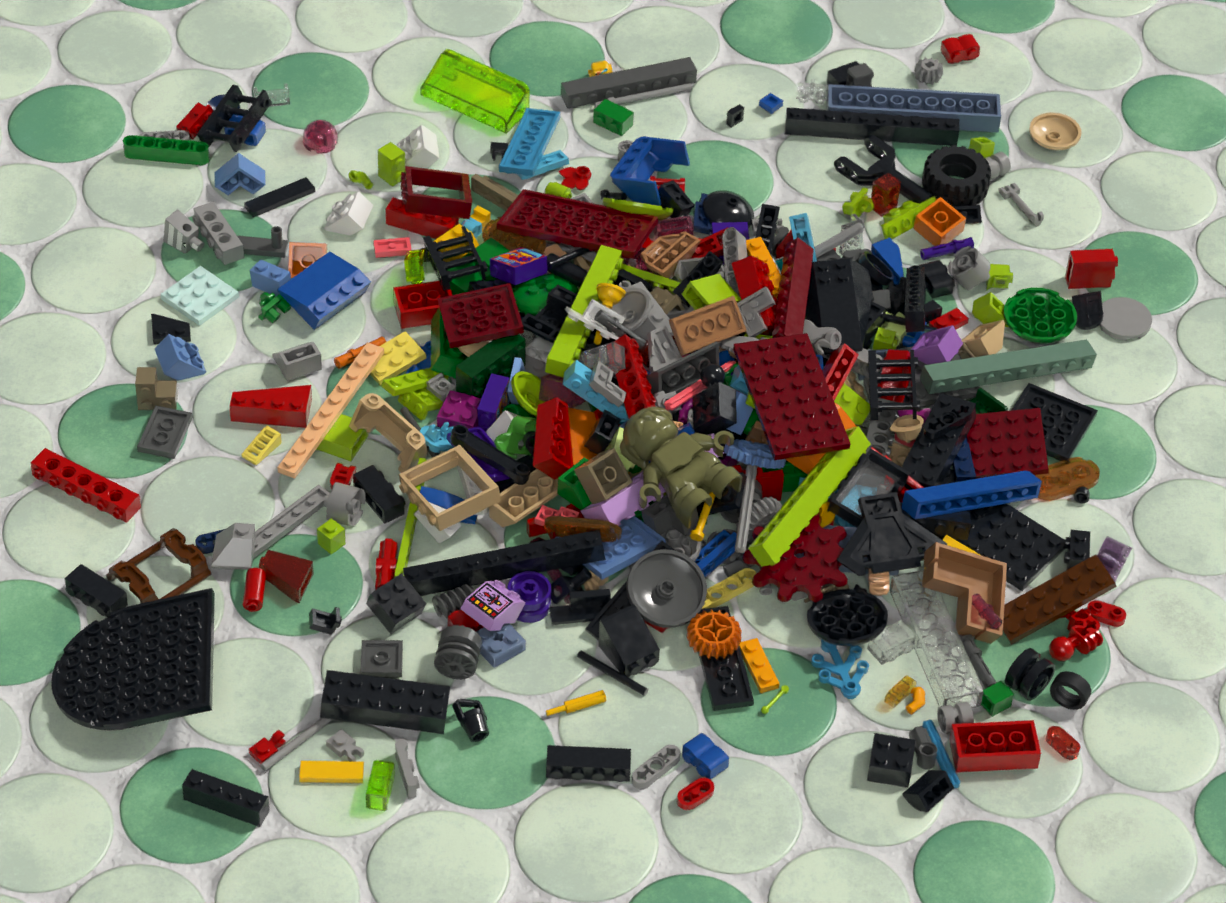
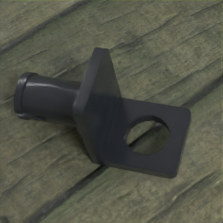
[551,568,592,604]

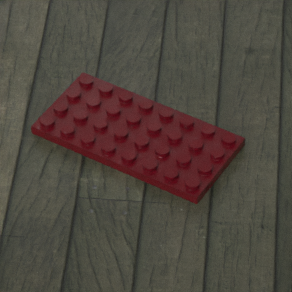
[497,189,658,258]
[733,333,851,461]

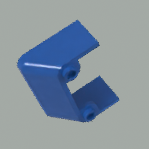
[610,136,690,206]

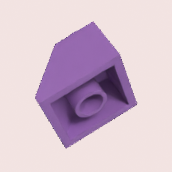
[909,325,963,365]

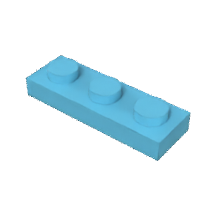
[517,150,569,180]

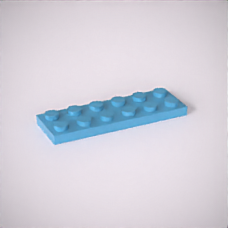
[499,108,560,176]

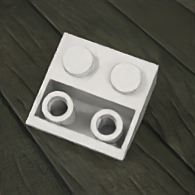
[397,125,439,168]
[324,191,373,236]

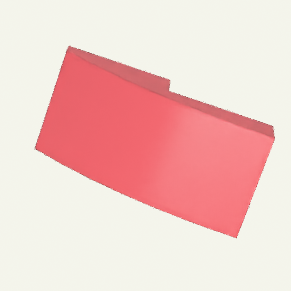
[535,505,579,529]

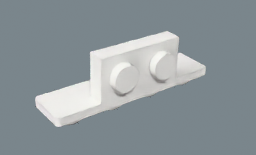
[565,299,625,340]

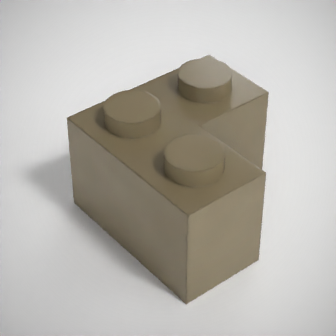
[135,367,178,410]

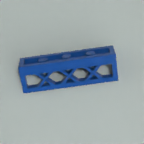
[695,530,737,578]

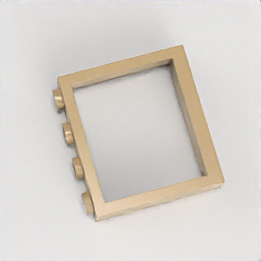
[399,445,501,531]

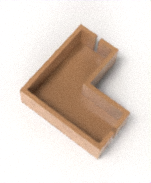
[922,542,1007,644]

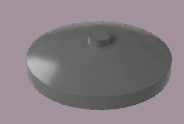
[626,549,707,628]

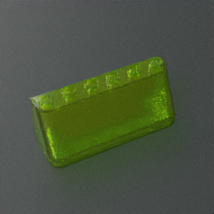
[421,49,530,134]

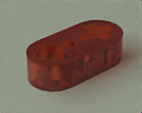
[1046,726,1080,760]

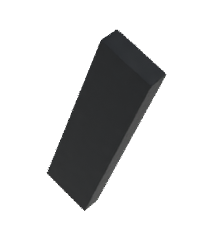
[244,177,315,217]

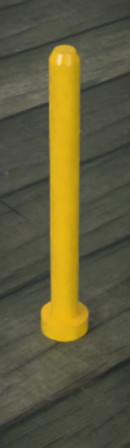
[690,492,715,542]

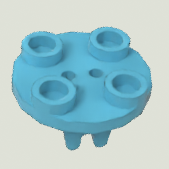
[420,422,454,453]

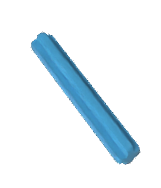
[922,719,960,789]

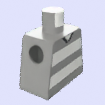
[163,209,204,253]

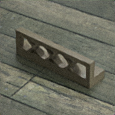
[471,174,518,211]

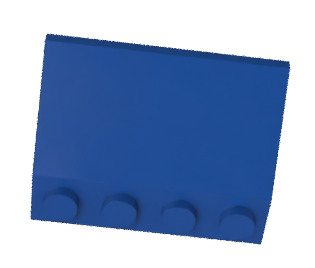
[277,251,371,330]

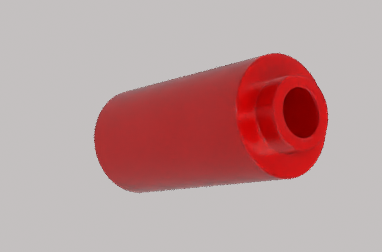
[242,568,266,612]

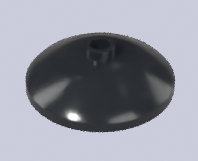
[703,190,754,228]

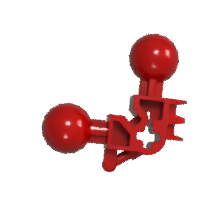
[1049,608,1103,662]

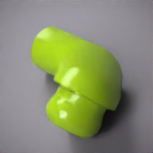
[348,170,373,189]

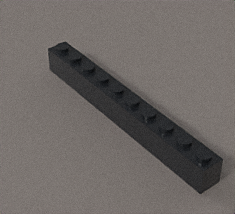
[785,107,959,146]
[403,530,606,596]

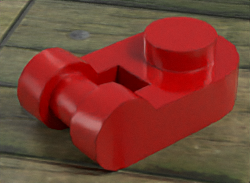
[330,463,357,489]

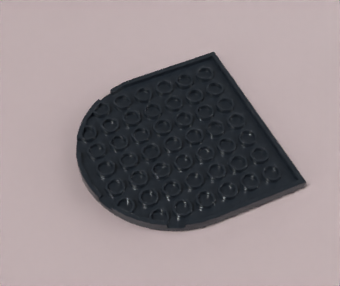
[51,588,215,730]

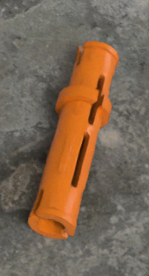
[334,336,386,369]

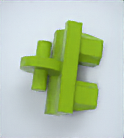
[842,188,874,221]

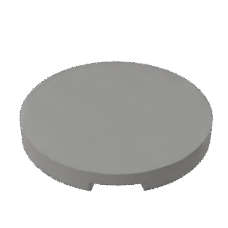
[1100,297,1152,341]

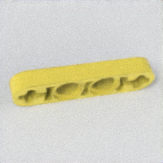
[702,568,756,609]

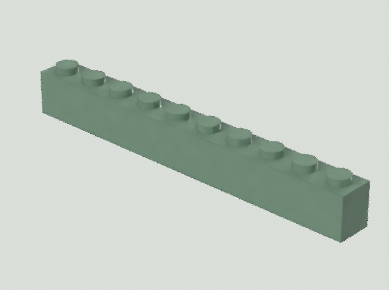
[920,339,1097,394]

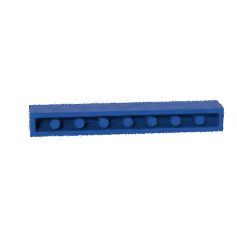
[901,471,1042,519]

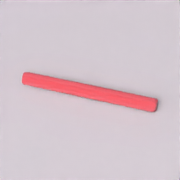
[664,360,736,411]

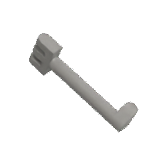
[998,183,1044,227]

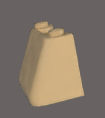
[349,393,428,473]

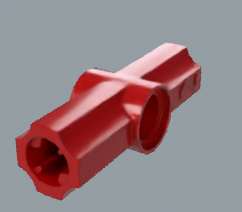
[375,538,398,590]

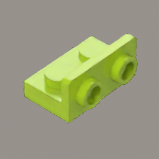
[398,388,444,421]

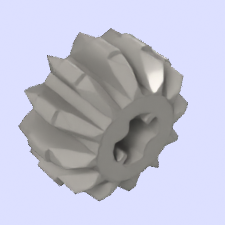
[914,57,943,85]

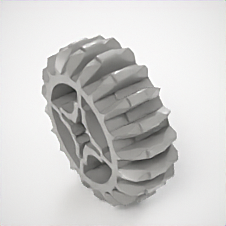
[736,497,782,545]

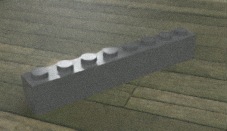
[561,57,697,109]

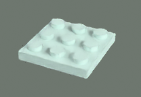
[161,266,239,326]

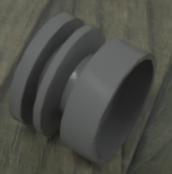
[434,625,482,680]

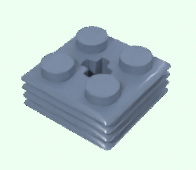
[476,623,526,668]

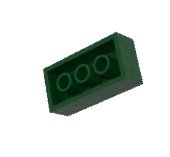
[456,334,526,398]

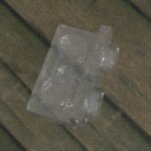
[839,213,864,256]

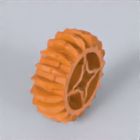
[687,609,742,660]

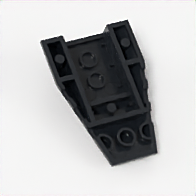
[805,258,873,355]
[521,285,632,362]

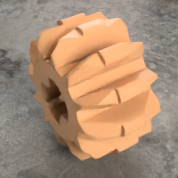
[868,568,890,596]

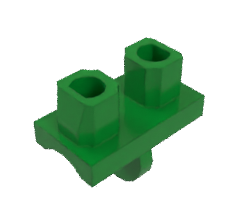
[258,292,292,323]

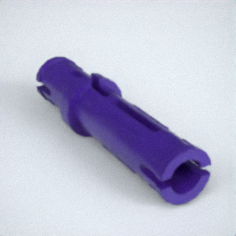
[920,237,974,260]

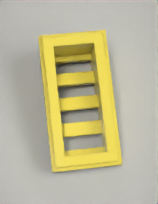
[241,426,281,465]

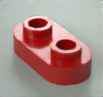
[1087,600,1127,627]
[677,778,715,810]

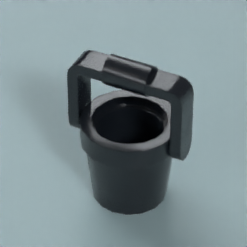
[452,699,490,742]

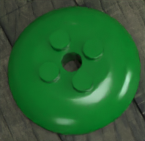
[512,274,579,316]
[1003,287,1077,344]

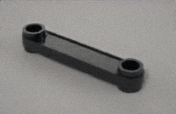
[450,425,530,485]

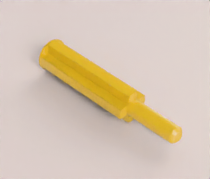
[545,690,606,716]

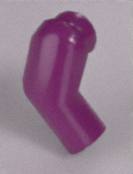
[678,398,693,424]

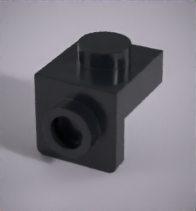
[309,607,342,635]

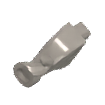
[803,319,842,355]

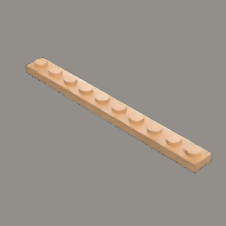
[277,342,384,479]

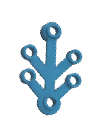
[811,640,869,699]

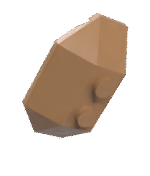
[640,231,701,279]

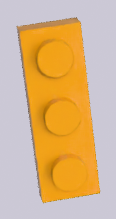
[739,638,780,693]

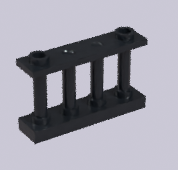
[197,85,272,152]
[423,226,488,291]
[868,350,921,420]

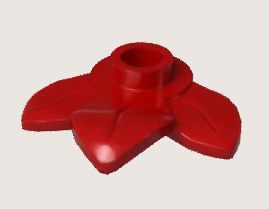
[559,166,591,190]

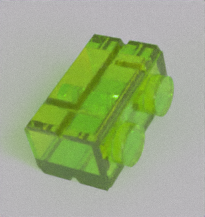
[365,760,395,811]

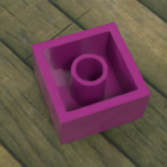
[437,390,481,429]

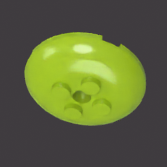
[602,198,673,221]

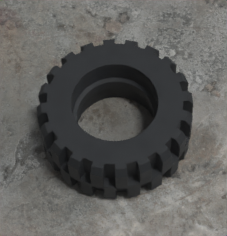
[922,145,991,207]

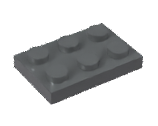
[137,406,193,459]

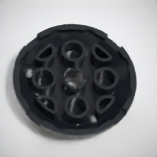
[807,589,888,646]

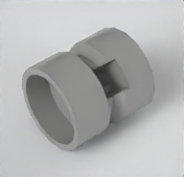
[986,152,1011,180]
[937,701,974,733]

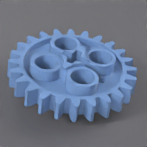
[724,439,786,469]

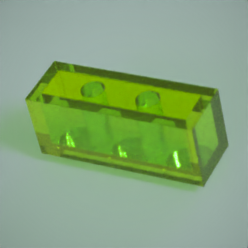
[404,249,427,284]

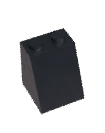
[598,604,660,677]

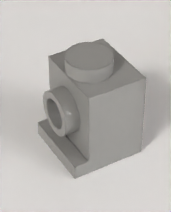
[427,373,456,402]

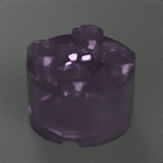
[1097,536,1132,582]

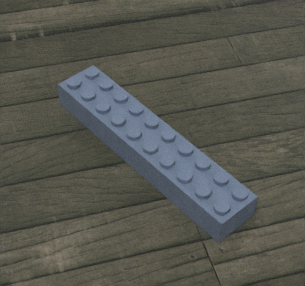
[827,84,1001,132]

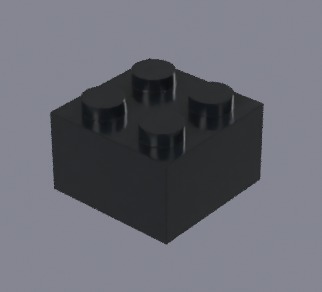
[366,573,426,634]
[867,733,916,788]

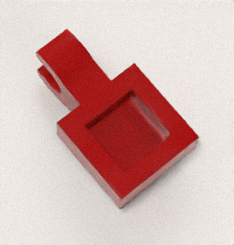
[248,730,286,764]

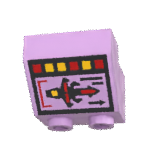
[461,580,526,631]

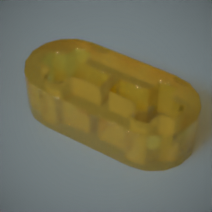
[884,675,917,708]

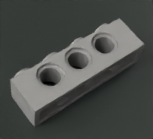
[192,202,244,265]

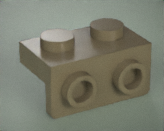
[650,287,685,315]

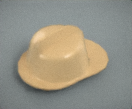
[890,415,924,443]

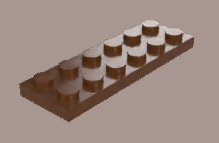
[1003,554,1117,645]

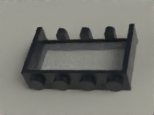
[827,448,910,528]

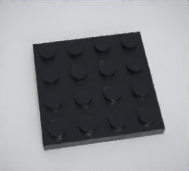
[1011,383,1098,464]

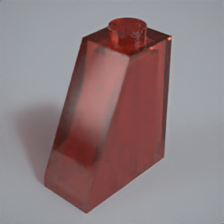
[259,550,314,603]

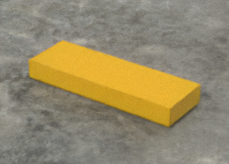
[299,761,364,783]

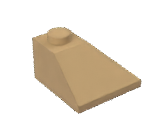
[962,320,1005,357]

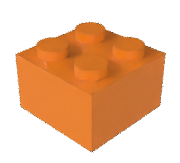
[913,197,966,246]

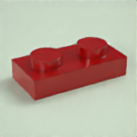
[929,308,969,331]

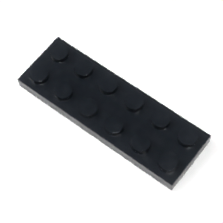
[698,606,754,711]

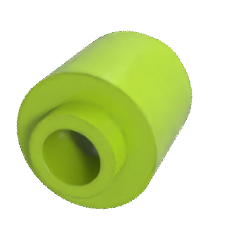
[545,182,572,199]

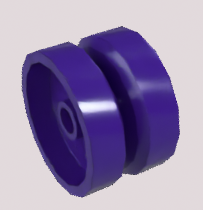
[508,571,551,623]

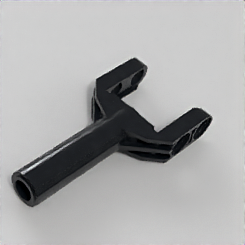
[834,135,934,203]
[547,253,653,292]

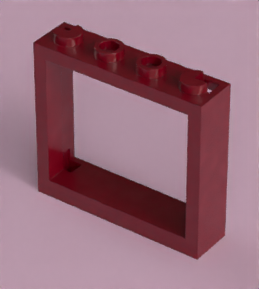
[400,166,472,219]

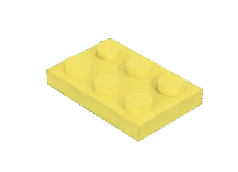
[370,331,427,386]

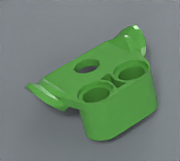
[494,416,537,459]

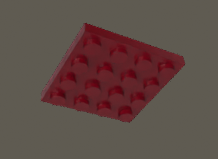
[437,283,524,349]
[967,408,1049,479]

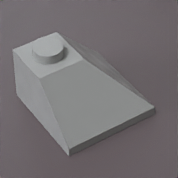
[211,523,256,570]

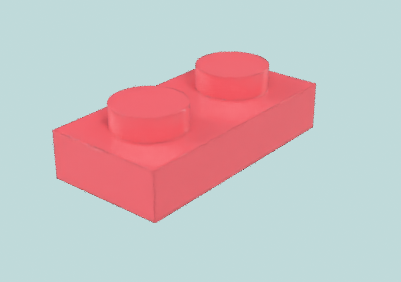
[373,237,412,258]

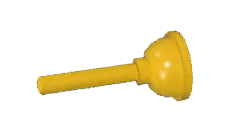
[594,283,626,345]

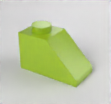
[972,292,1008,327]

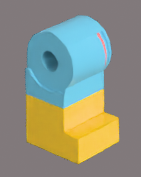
[461,206,491,238]

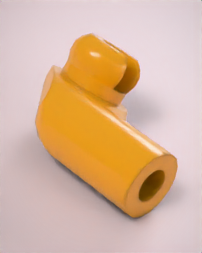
[905,687,925,714]

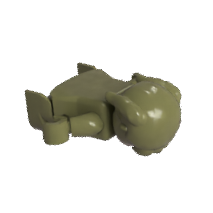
[620,406,742,529]

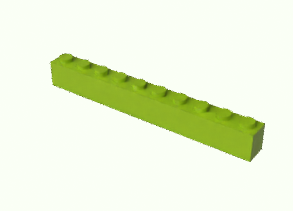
[545,245,624,378]
[749,426,871,567]

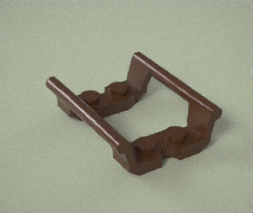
[106,528,212,603]

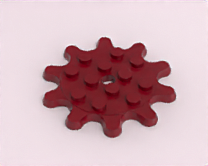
[742,513,848,602]

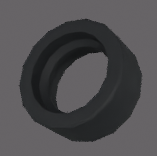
[1050,671,1092,710]

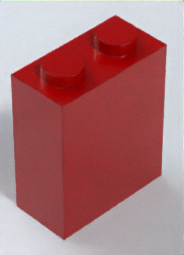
[1065,249,1118,289]

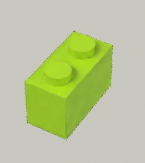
[377,142,405,187]

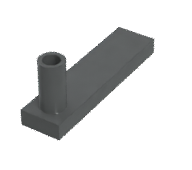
[213,226,288,258]

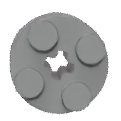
[948,246,990,290]
[324,482,365,526]

